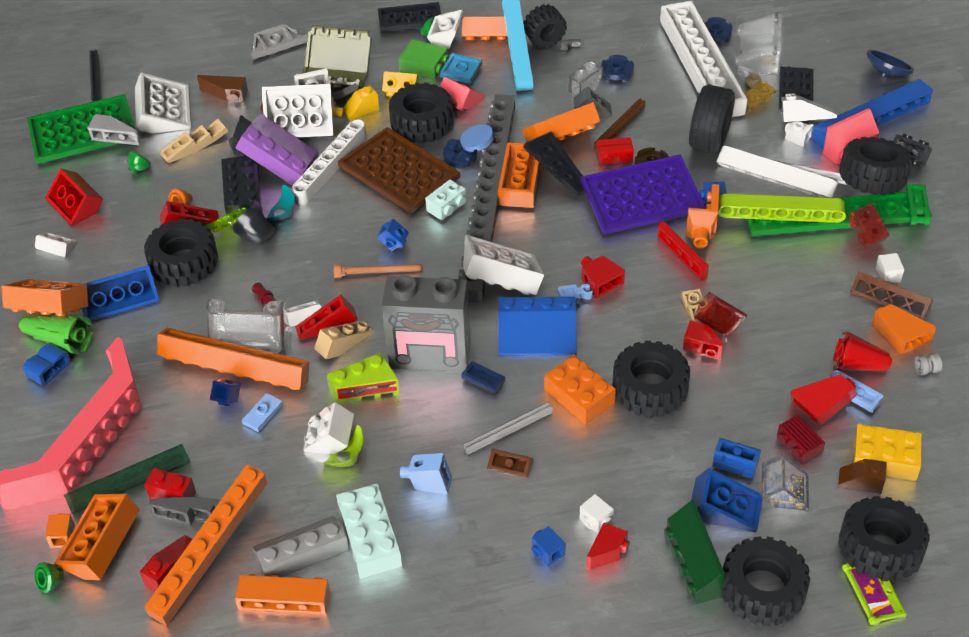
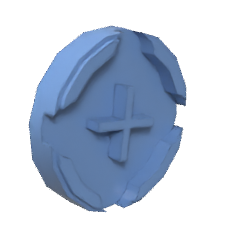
[460,124,494,152]

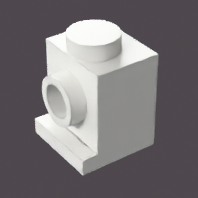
[785,121,814,147]

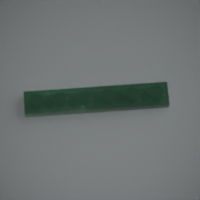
[64,444,191,514]

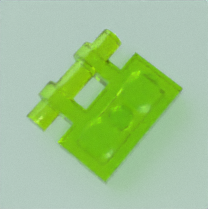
[206,208,247,234]

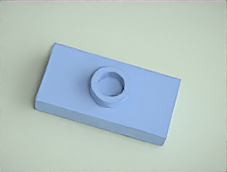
[242,393,283,432]

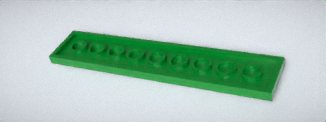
[746,192,932,237]

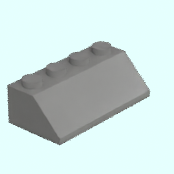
[253,516,349,577]

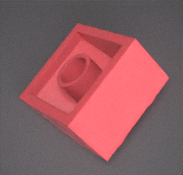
[440,77,485,111]

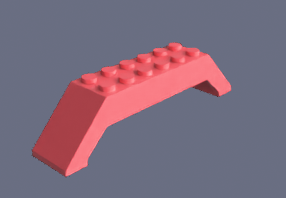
[0,337,141,510]

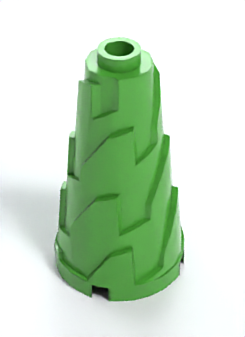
[19,314,93,354]

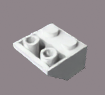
[303,402,354,454]

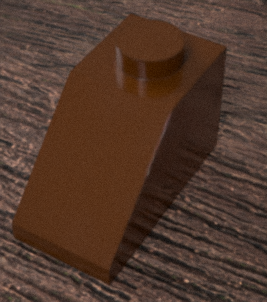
[838,459,887,494]

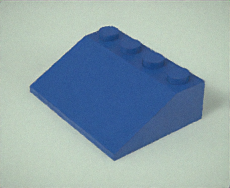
[498,297,577,356]

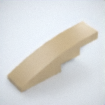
[159,119,229,163]

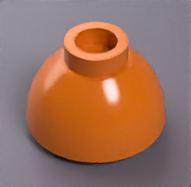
[169,189,193,205]

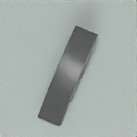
[148,497,220,525]

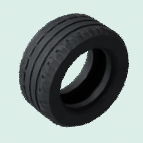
[689,84,735,154]

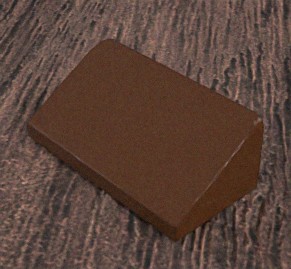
[487,448,534,478]

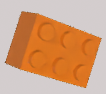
[544,354,616,425]

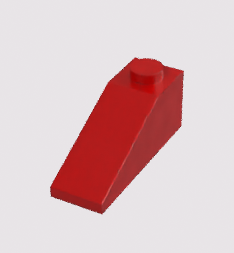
[160,201,220,227]
[295,295,358,340]
[139,535,192,591]

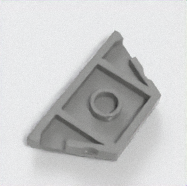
[251,24,308,60]

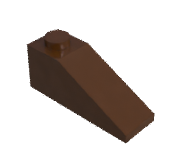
[197,75,248,103]

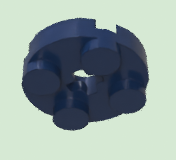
[703,17,732,43]
[601,55,634,81]
[443,139,477,168]

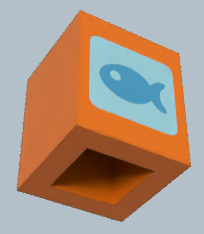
[45,513,75,549]

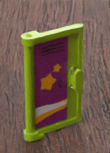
[842,563,907,625]

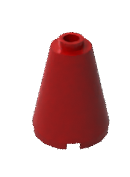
[833,331,892,372]

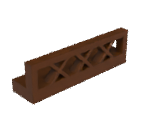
[850,271,934,320]

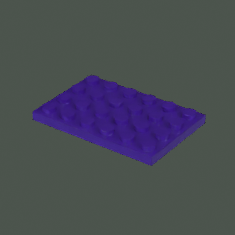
[580,154,706,235]

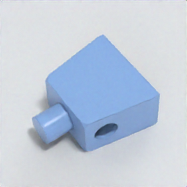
[400,453,452,494]

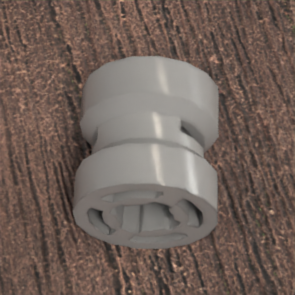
[915,353,942,376]

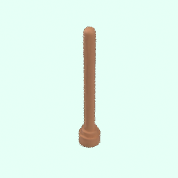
[334,264,423,279]

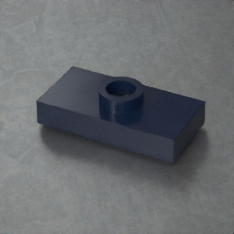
[461,361,505,394]

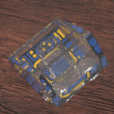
[761,454,809,511]

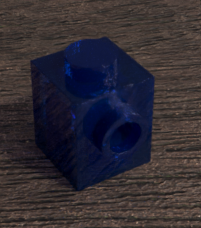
[210,379,241,406]

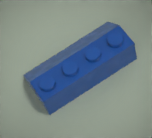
[81,265,160,321]

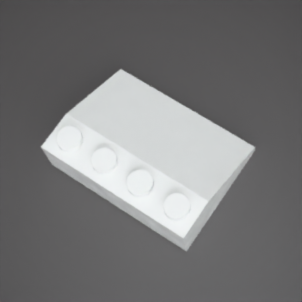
[135,73,191,134]
[262,84,335,138]
[463,235,544,295]

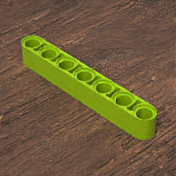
[718,194,846,223]

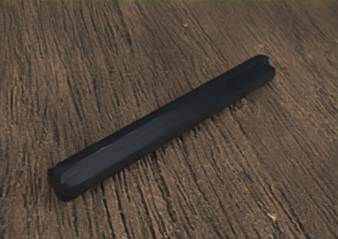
[89,50,101,102]

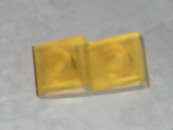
[745,81,777,110]

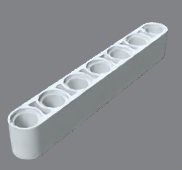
[292,119,366,205]
[716,146,838,198]

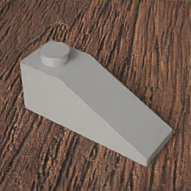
[88,114,140,145]

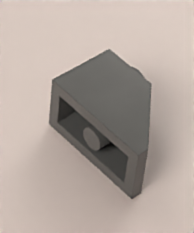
[574,87,612,117]

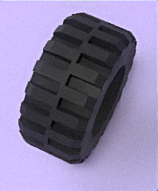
[389,82,454,143]
[839,137,913,195]
[144,219,218,287]
[612,340,690,417]
[838,496,930,582]
[722,536,810,626]

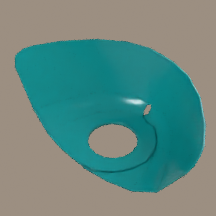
[266,185,295,222]

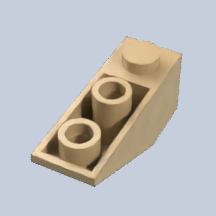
[314,320,375,359]

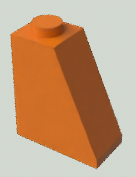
[872,304,936,355]

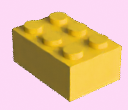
[852,424,922,481]

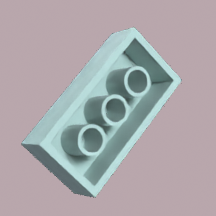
[336,484,402,579]

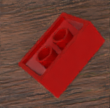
[45,168,103,226]

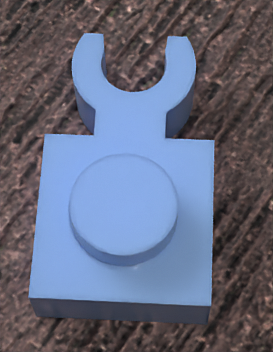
[557,284,592,303]

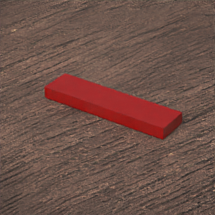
[658,222,709,281]

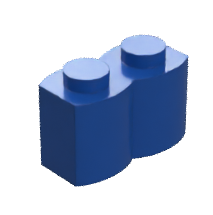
[23,343,70,386]

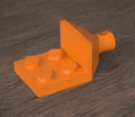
[686,184,719,248]

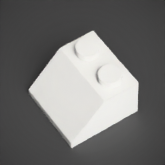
[427,9,463,49]

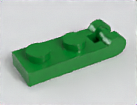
[906,184,931,226]

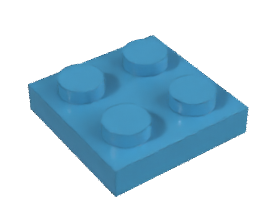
[440,53,482,84]

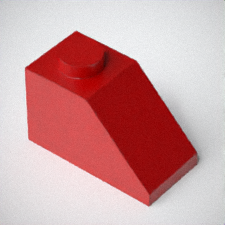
[586,523,630,570]

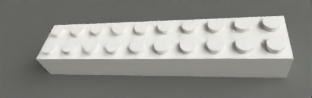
[660,1,747,117]

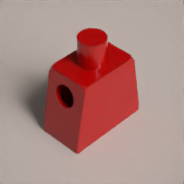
[581,256,625,299]

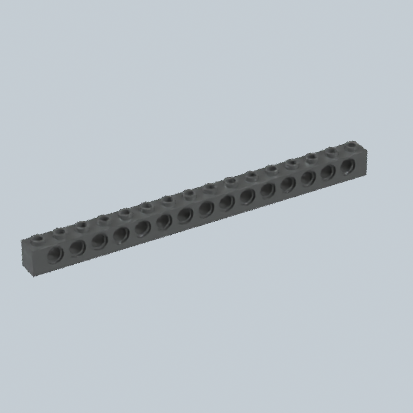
[459,94,515,304]

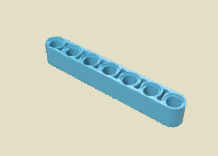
[502,0,533,91]

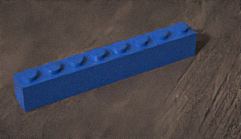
[812,79,933,149]

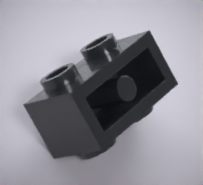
[893,133,932,166]

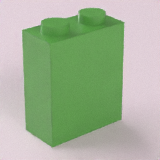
[399,40,449,80]

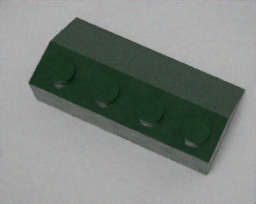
[664,501,725,604]

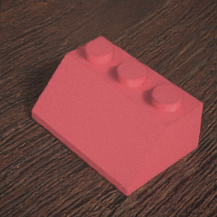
[823,108,879,165]

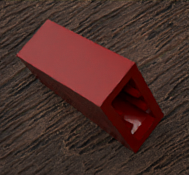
[790,374,856,427]

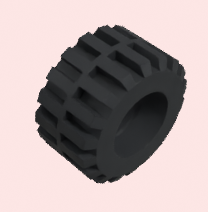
[523,4,567,49]

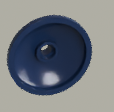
[867,50,914,78]

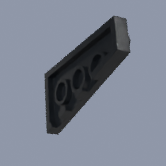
[523,132,585,197]

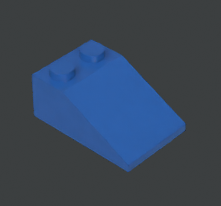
[691,468,763,532]

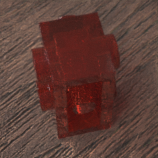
[848,203,890,249]

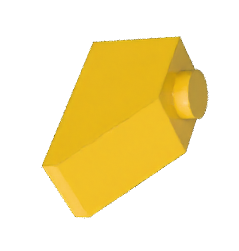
[343,85,379,121]

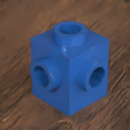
[376,219,409,251]

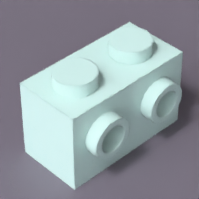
[425,180,466,220]

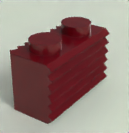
[777,415,825,464]

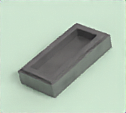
[332,83,359,101]

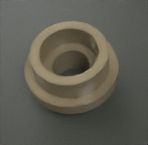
[745,73,762,88]

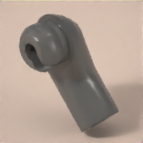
[559,39,581,52]

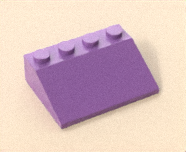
[235,114,318,186]

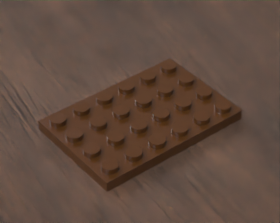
[338,127,460,214]

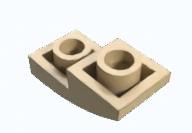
[680,289,712,323]

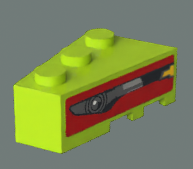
[327,352,399,403]

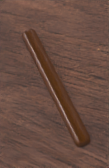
[593,98,646,149]

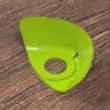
[317,425,363,467]

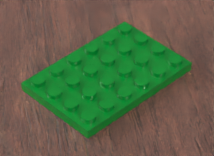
[27,94,136,164]

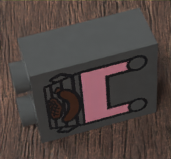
[381,275,471,372]

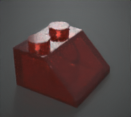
[694,291,747,337]

